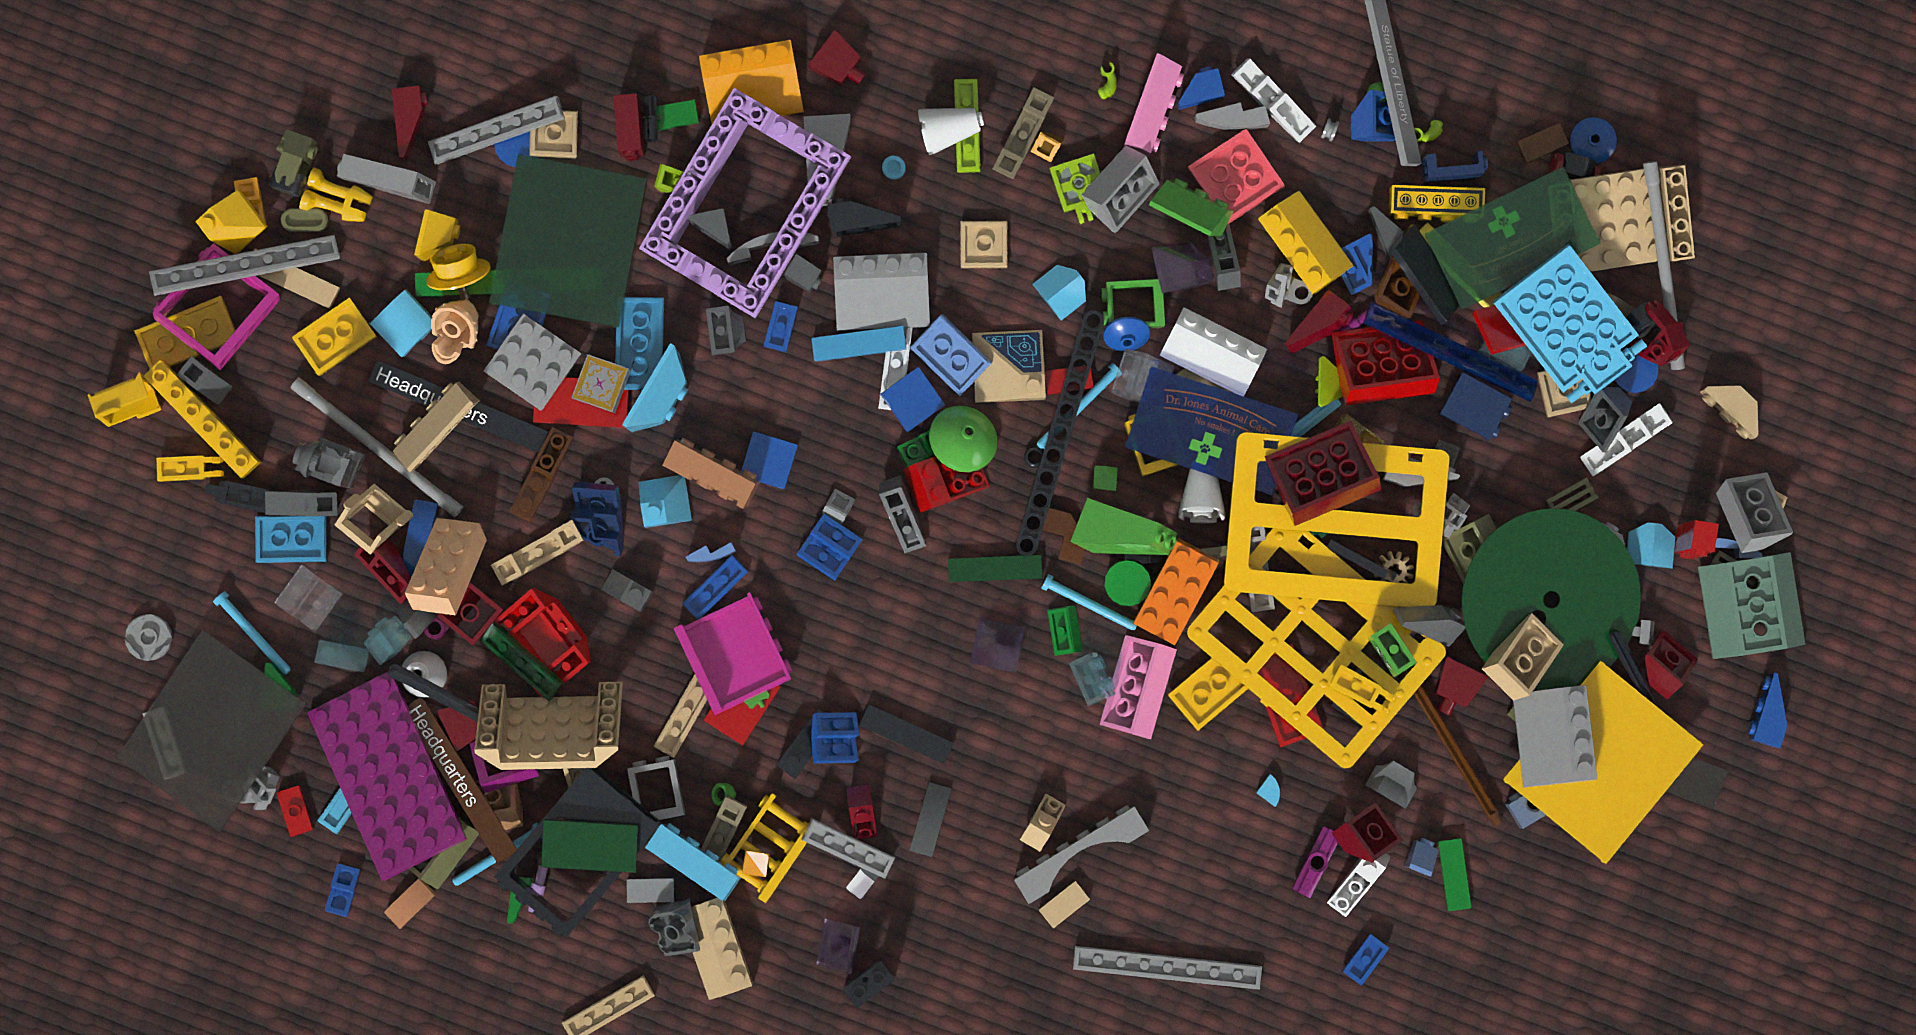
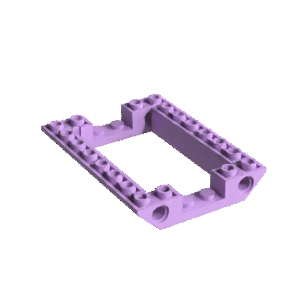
[639,88,851,318]

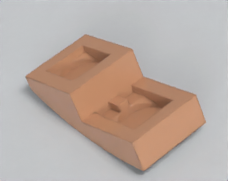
[384,879,436,929]

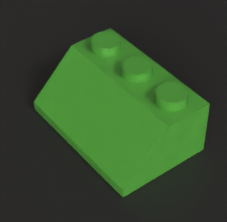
[1149,178,1233,236]

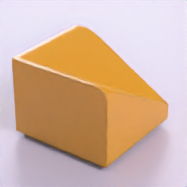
[742,850,770,877]

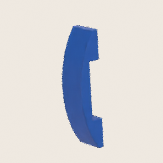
[403,499,438,577]

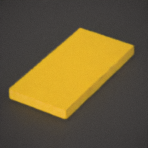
[135,296,236,369]

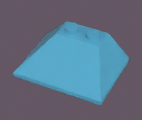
[622,343,688,432]

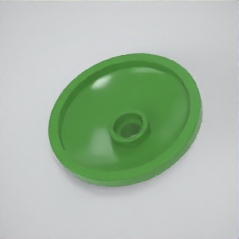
[929,406,998,472]

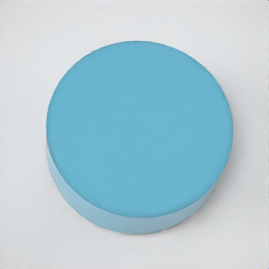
[882,156,905,180]

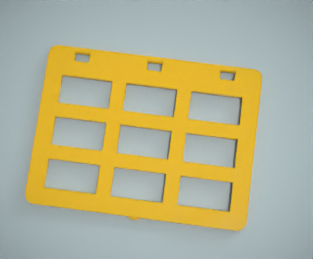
[1187,528,1446,768]

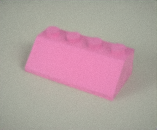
[1124,53,1184,157]
[1099,635,1177,739]

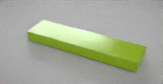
[954,79,980,173]

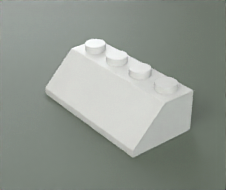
[1160,308,1267,397]

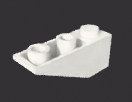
[1327,853,1391,917]

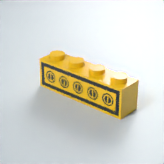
[1389,185,1485,223]

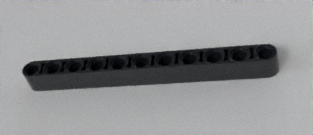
[1015,310,1104,556]

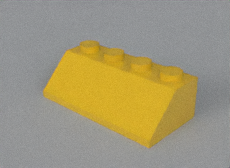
[1258,191,1354,294]

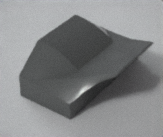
[706,306,746,356]
[1365,761,1417,809]

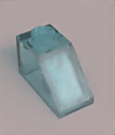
[314,640,369,672]

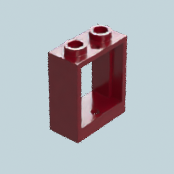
[613,94,645,161]

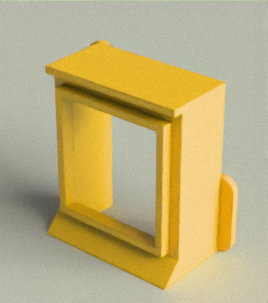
[88,372,161,427]

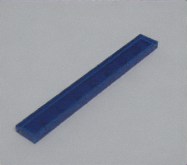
[1363,302,1538,402]

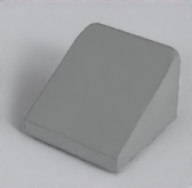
[822,489,856,524]

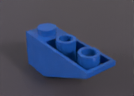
[1748,673,1787,748]

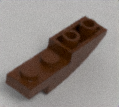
[510,427,573,522]

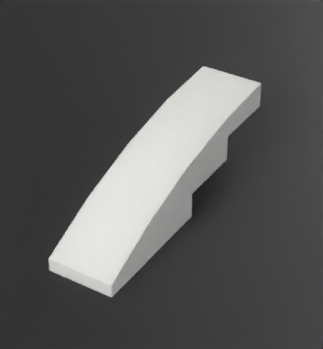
[1231,58,1316,143]
[1580,403,1673,476]

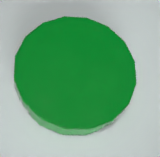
[1105,559,1151,606]

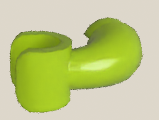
[1098,62,1117,99]
[1414,120,1443,143]

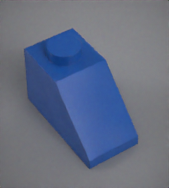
[1177,66,1225,110]

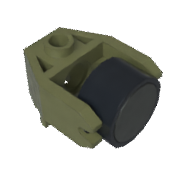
[269,129,318,198]

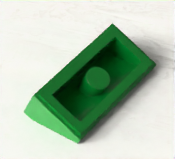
[1047,605,1083,656]

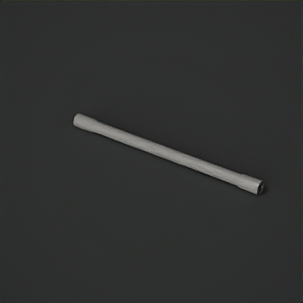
[1643,161,1685,370]
[291,377,463,518]

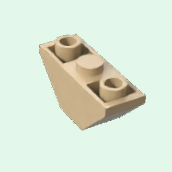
[1700,386,1758,440]

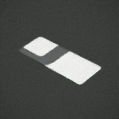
[846,868,878,899]

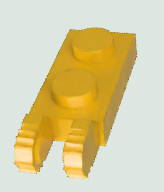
[156,456,224,482]
[1329,664,1397,715]

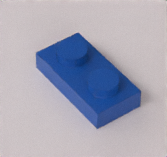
[764,301,798,353]
[1342,934,1389,986]

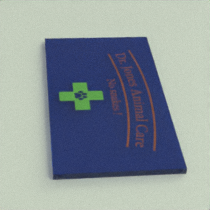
[1125,366,1298,495]

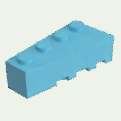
[645,823,741,901]

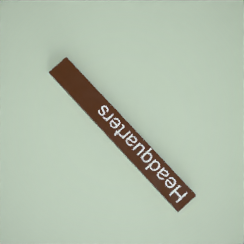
[408,697,518,863]

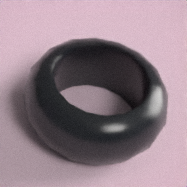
[1024,446,1043,468]

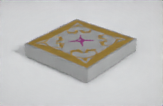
[572,354,631,413]

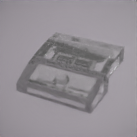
[274,565,343,632]

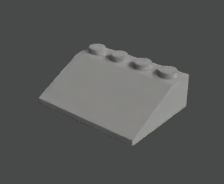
[833,253,930,331]
[1513,685,1597,788]

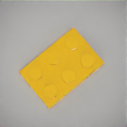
[292,298,377,376]
[1168,658,1248,731]

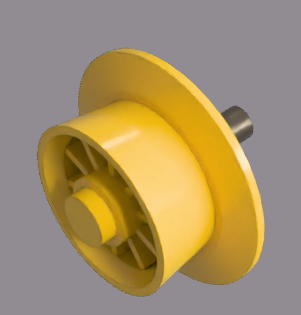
[426,244,491,300]

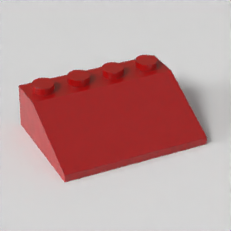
[1332,320,1440,406]

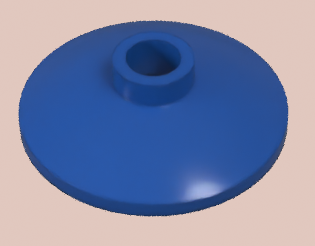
[1570,117,1617,164]
[1103,317,1150,351]

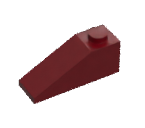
[392,86,428,161]
[1284,290,1354,354]
[354,533,411,604]

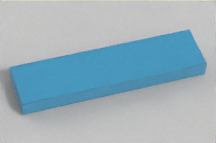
[812,326,907,362]

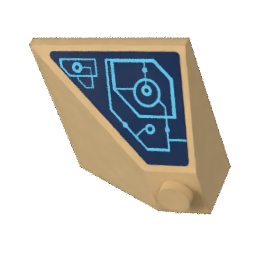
[972,330,1046,403]

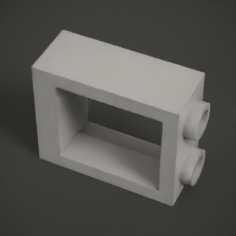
[627,756,686,820]

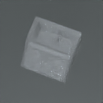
[1111,349,1175,408]

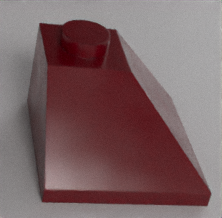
[1645,630,1698,700]

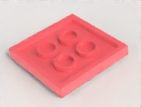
[1188,129,1285,225]

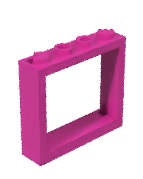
[153,243,280,370]

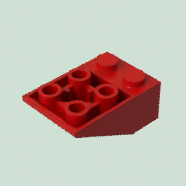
[903,456,990,513]

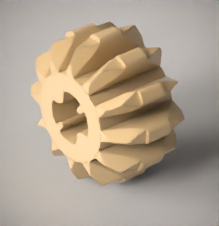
[1374,551,1414,584]

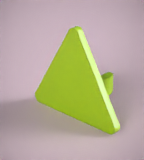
[1315,356,1343,407]

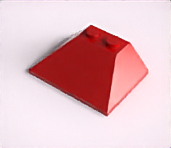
[487,587,591,697]

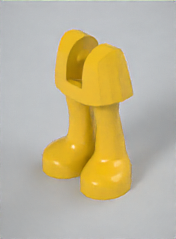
[299,167,373,222]

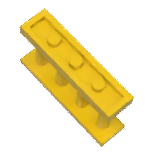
[720,793,809,903]

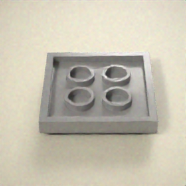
[484,314,581,411]

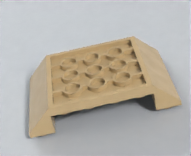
[1548,165,1695,272]
[474,682,623,770]

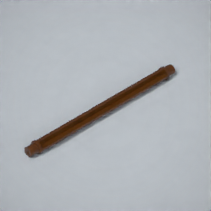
[1401,667,1503,827]

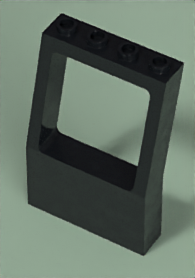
[494,767,663,937]

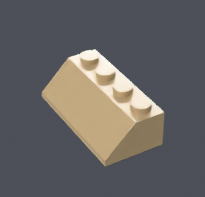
[393,382,480,472]
[691,897,753,1000]

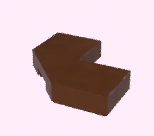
[1042,508,1085,565]

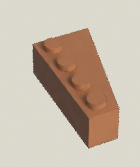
[662,438,760,509]

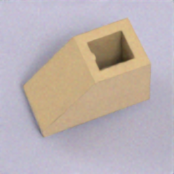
[1020,794,1066,851]

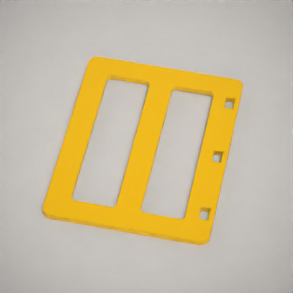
[1224,432,1449,607]

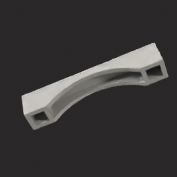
[1014,805,1149,904]

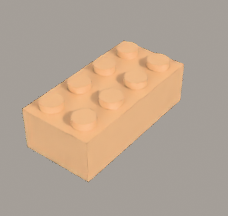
[405,518,487,615]

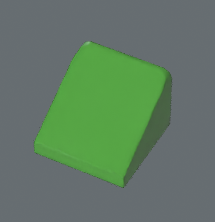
[1093,465,1117,491]

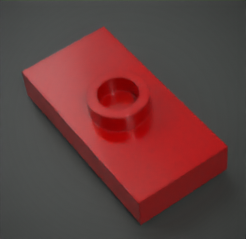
[1044,365,1093,395]
[276,785,314,837]

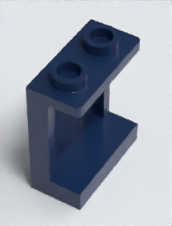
[1421,150,1488,184]
[1438,372,1513,441]

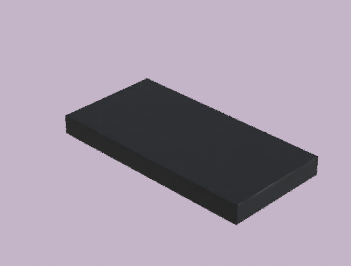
[1389,224,1466,325]

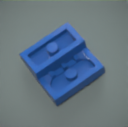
[797,514,863,581]
[811,712,860,763]

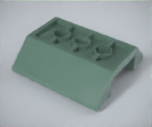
[1698,552,1805,659]

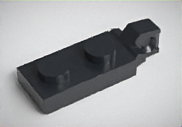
[204,481,271,513]

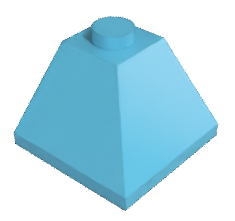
[638,475,692,528]

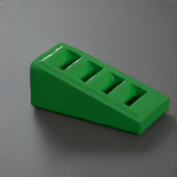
[507,875,533,924]

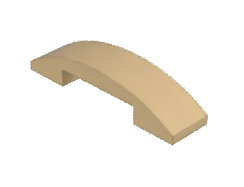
[491,520,584,586]

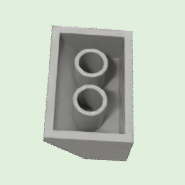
[1082,146,1159,233]
[1716,473,1793,553]

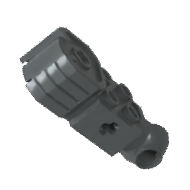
[293,437,366,489]

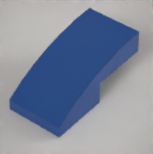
[325,863,360,917]

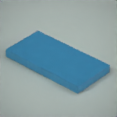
[615,297,664,390]

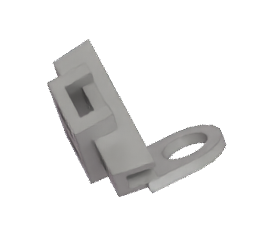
[1265,263,1313,308]
[1412,493,1470,538]
[222,765,280,810]

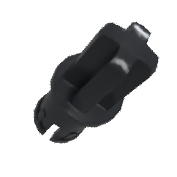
[641,95,660,143]

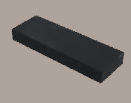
[1327,540,1397,581]

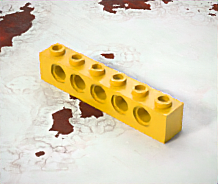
[144,360,261,478]

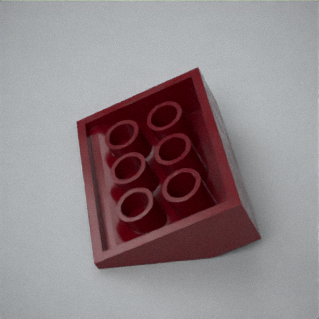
[1265,421,1381,526]

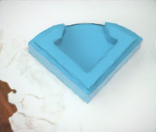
[1256,774,1280,807]

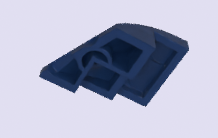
[569,482,623,556]

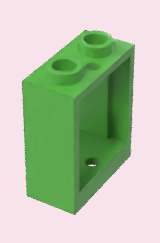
[1101,279,1165,329]

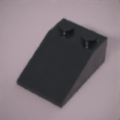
[827,198,902,238]

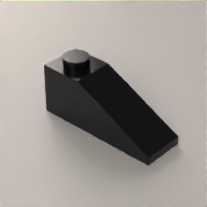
[776,708,824,779]

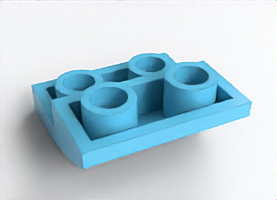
[370,290,432,357]

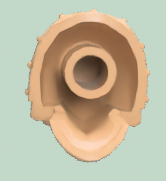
[431,299,479,364]

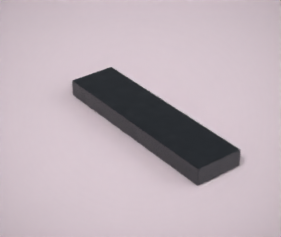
[859,704,954,764]

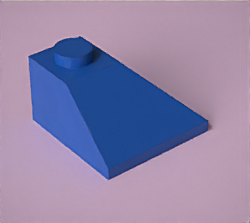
[1351,90,1396,142]

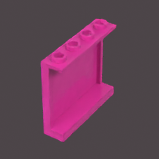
[674,592,793,715]

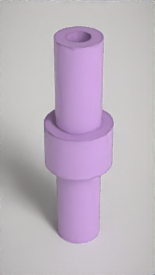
[528,865,548,913]

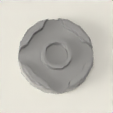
[125,614,173,661]

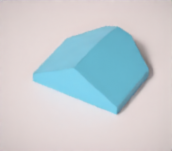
[1032,265,1086,321]
[1627,523,1676,568]

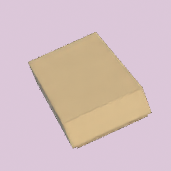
[1039,881,1090,928]

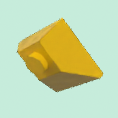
[196,189,268,254]
[414,209,461,261]

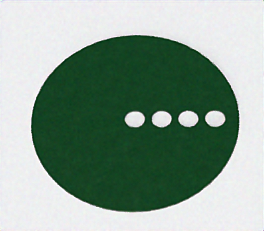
[1462,508,1641,690]

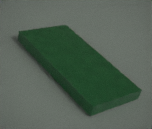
[541,819,639,873]

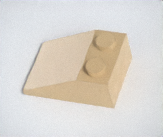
[1482,613,1563,701]

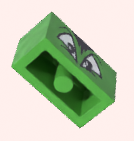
[1368,623,1417,677]

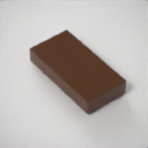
[1516,123,1569,163]

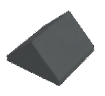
[688,208,732,250]

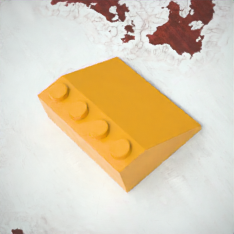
[699,40,804,124]

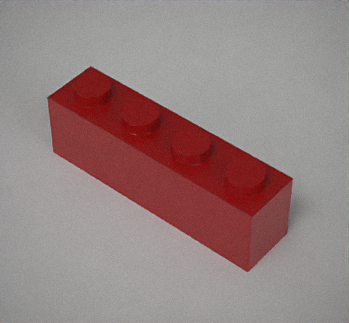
[1674,520,1719,559]

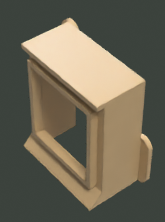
[335,484,413,555]

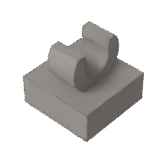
[1632,620,1655,645]

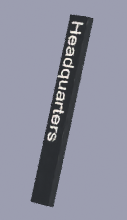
[368,360,549,453]

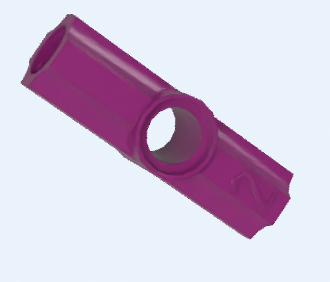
[1292,826,1338,898]

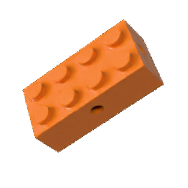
[1133,538,1219,645]

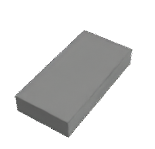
[627,878,674,903]

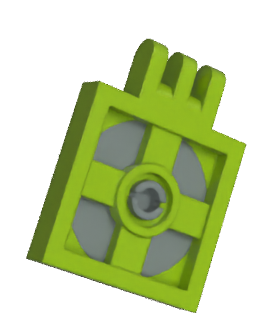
[1050,154,1100,224]

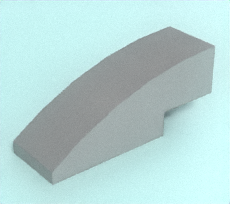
[1194,102,1270,131]

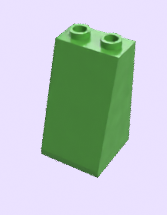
[1070,498,1177,555]

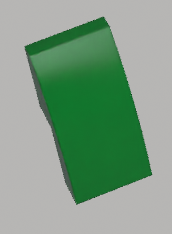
[896,430,935,468]

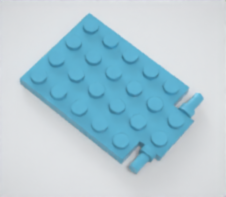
[1492,244,1647,403]

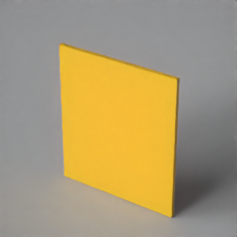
[1503,661,1703,864]

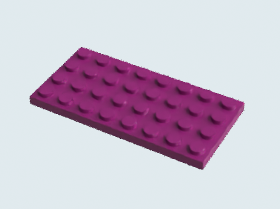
[307,671,467,881]

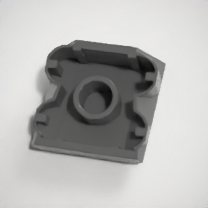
[648,898,700,956]

